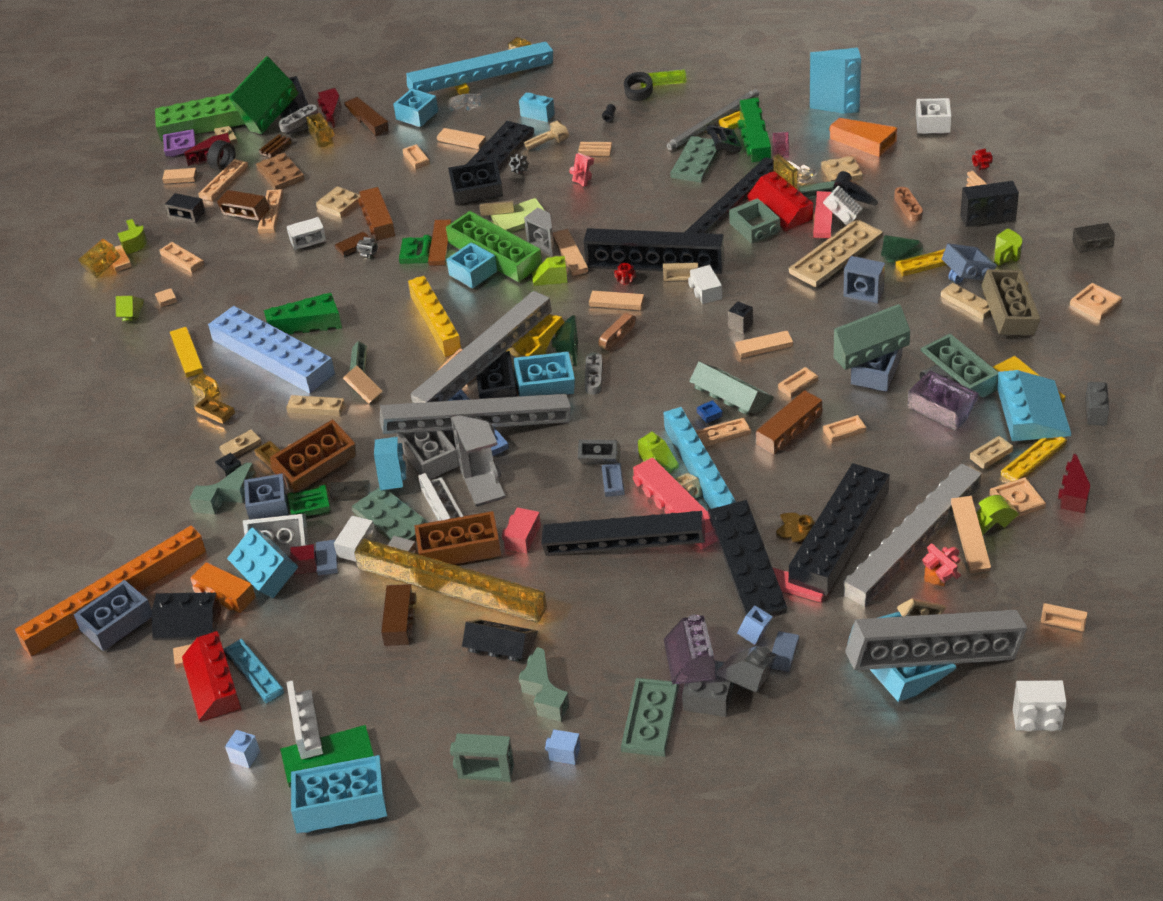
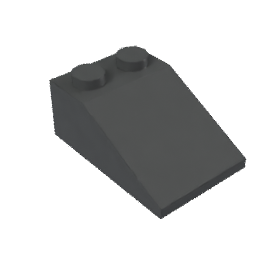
[682,657,735,717]

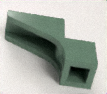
[189,463,257,515]
[519,647,570,722]

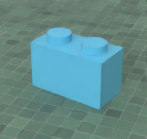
[519,92,555,122]

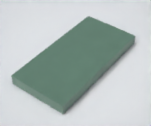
[621,678,679,757]

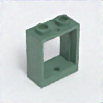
[729,198,780,244]
[450,733,515,782]

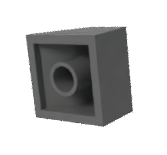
[716,646,776,692]

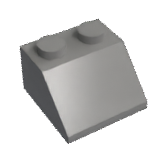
[524,207,555,256]

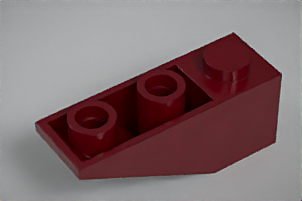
[317,88,342,128]
[184,133,231,166]
[1058,453,1091,514]

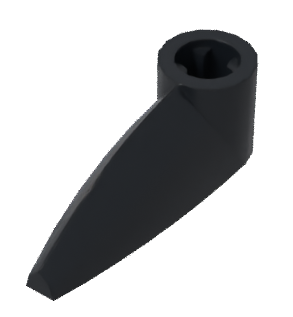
[833,171,878,206]

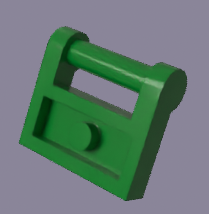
[399,235,432,264]
[287,485,331,517]

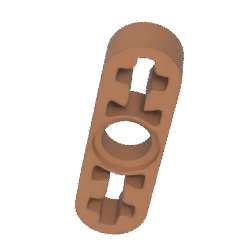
[894,187,923,222]
[598,313,636,351]

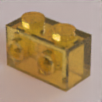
[306,113,334,148]
[78,239,121,278]

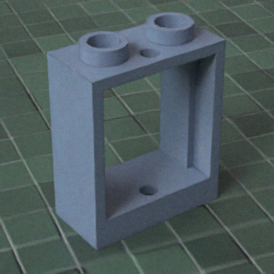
[942,243,997,280]

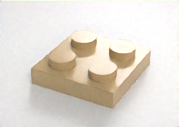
[821,156,863,182]
[316,186,360,218]

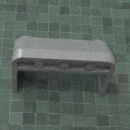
[451,415,506,507]

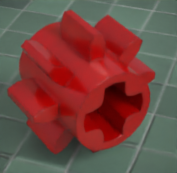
[972,148,993,170]
[614,263,636,285]

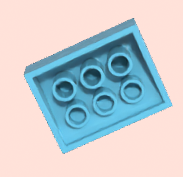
[810,48,861,114]
[997,370,1071,441]
[847,612,956,702]
[291,755,387,834]

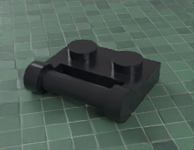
[706,125,742,152]

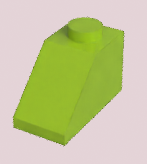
[532,256,568,286]
[116,296,144,321]
[638,431,679,473]

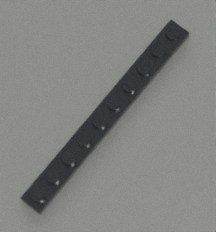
[685,157,779,233]

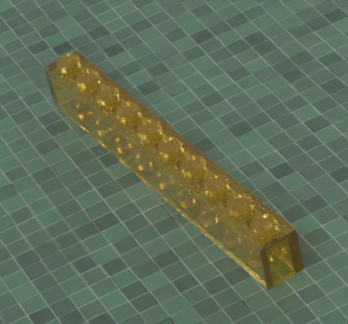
[354,539,547,623]

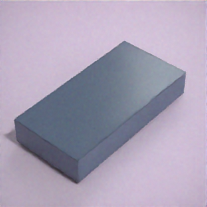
[601,463,625,497]
[316,539,338,576]
[772,631,799,672]

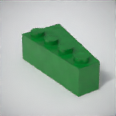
[737,98,771,163]
[263,292,342,335]

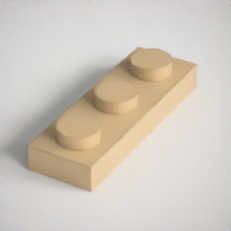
[941,283,991,320]
[286,395,345,416]

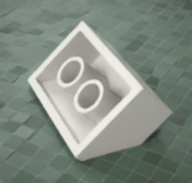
[243,514,308,555]

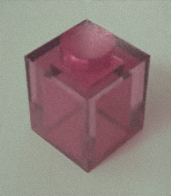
[772,132,789,157]

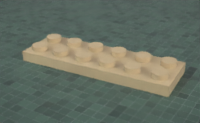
[789,219,883,287]

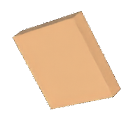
[1070,283,1122,320]
[989,477,1046,518]

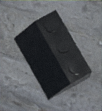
[152,592,221,640]
[462,619,538,661]

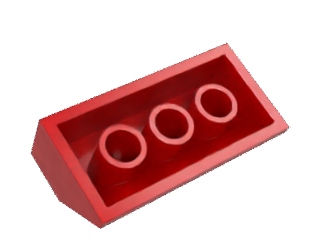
[747,171,813,232]
[182,631,242,722]

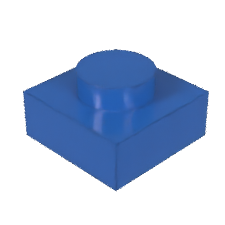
[697,400,723,423]

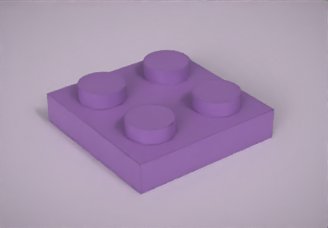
[163,129,196,157]

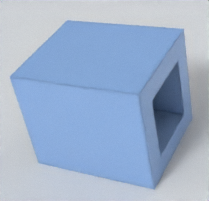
[737,606,772,645]
[545,729,581,765]
[225,730,260,768]

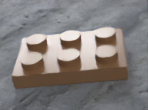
[256,153,305,190]

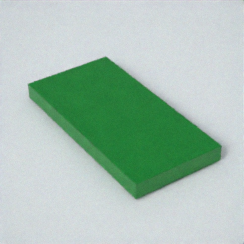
[280,725,374,787]

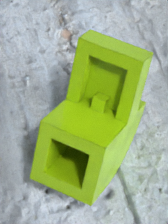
[117,219,147,255]
[994,228,1022,266]
[976,495,1020,536]

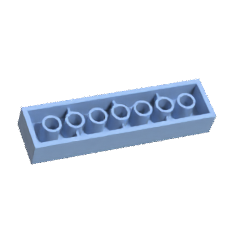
[208,306,335,394]

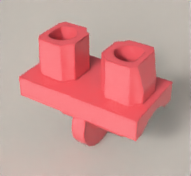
[569,153,594,187]
[922,543,961,582]

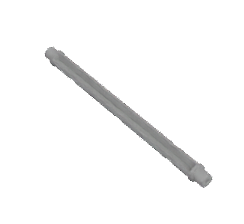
[667,89,759,150]

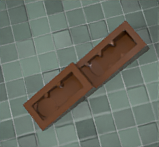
[344,97,389,136]

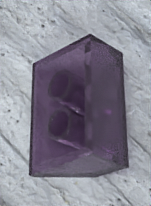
[907,370,979,431]

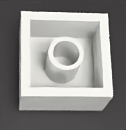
[916,98,951,134]
[1013,680,1066,731]

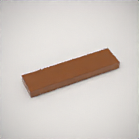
[428,219,452,266]

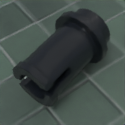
[602,104,616,122]

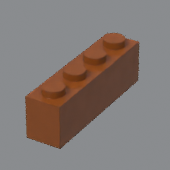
[358,187,395,241]
[756,390,823,454]

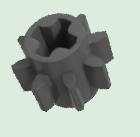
[509,154,530,174]
[357,237,378,258]

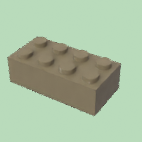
[981,269,1041,336]

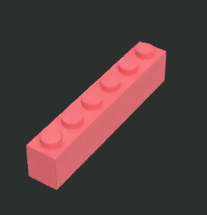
[633,457,717,549]

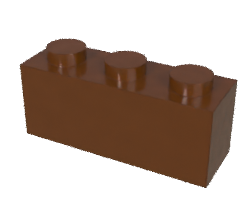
[217,190,270,221]
[381,584,417,646]

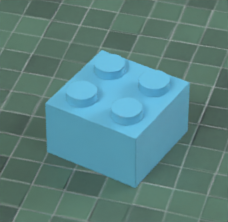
[393,88,438,127]
[447,242,497,288]
[374,437,407,490]

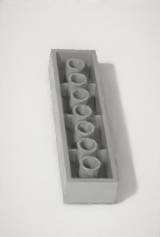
[845,610,1027,671]

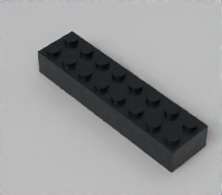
[583,228,725,274]
[788,463,890,595]

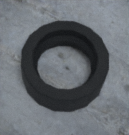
[623,72,654,101]
[207,140,236,171]

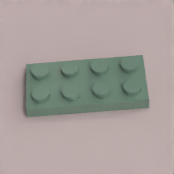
[670,136,719,183]
[352,487,429,541]

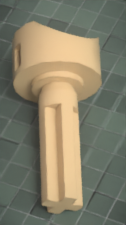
[524,120,569,151]

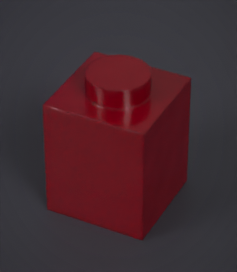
[288,544,317,575]

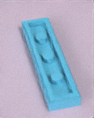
[224,638,284,704]

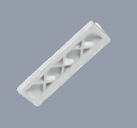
[418,473,463,521]
[286,681,323,759]

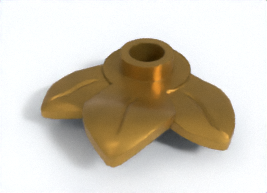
[776,512,815,542]

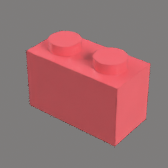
[501,507,541,554]

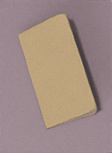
[480,201,514,216]
[897,598,947,617]

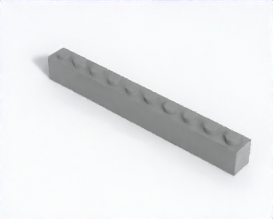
[410,291,552,403]
[380,394,571,434]
[843,463,982,607]

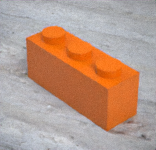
[190,562,256,613]

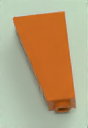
[829,118,897,157]

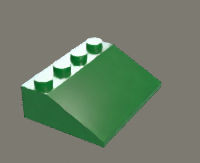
[229,56,299,134]

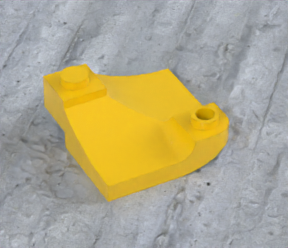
[507,314,564,358]

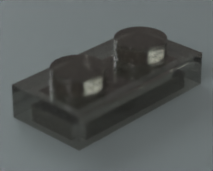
[330,480,371,502]

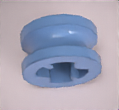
[948,269,964,284]

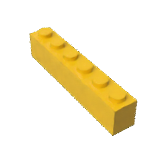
[408,276,461,357]

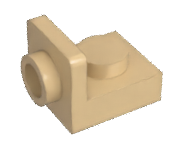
[675,473,702,499]

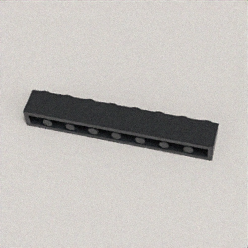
[541,511,705,556]

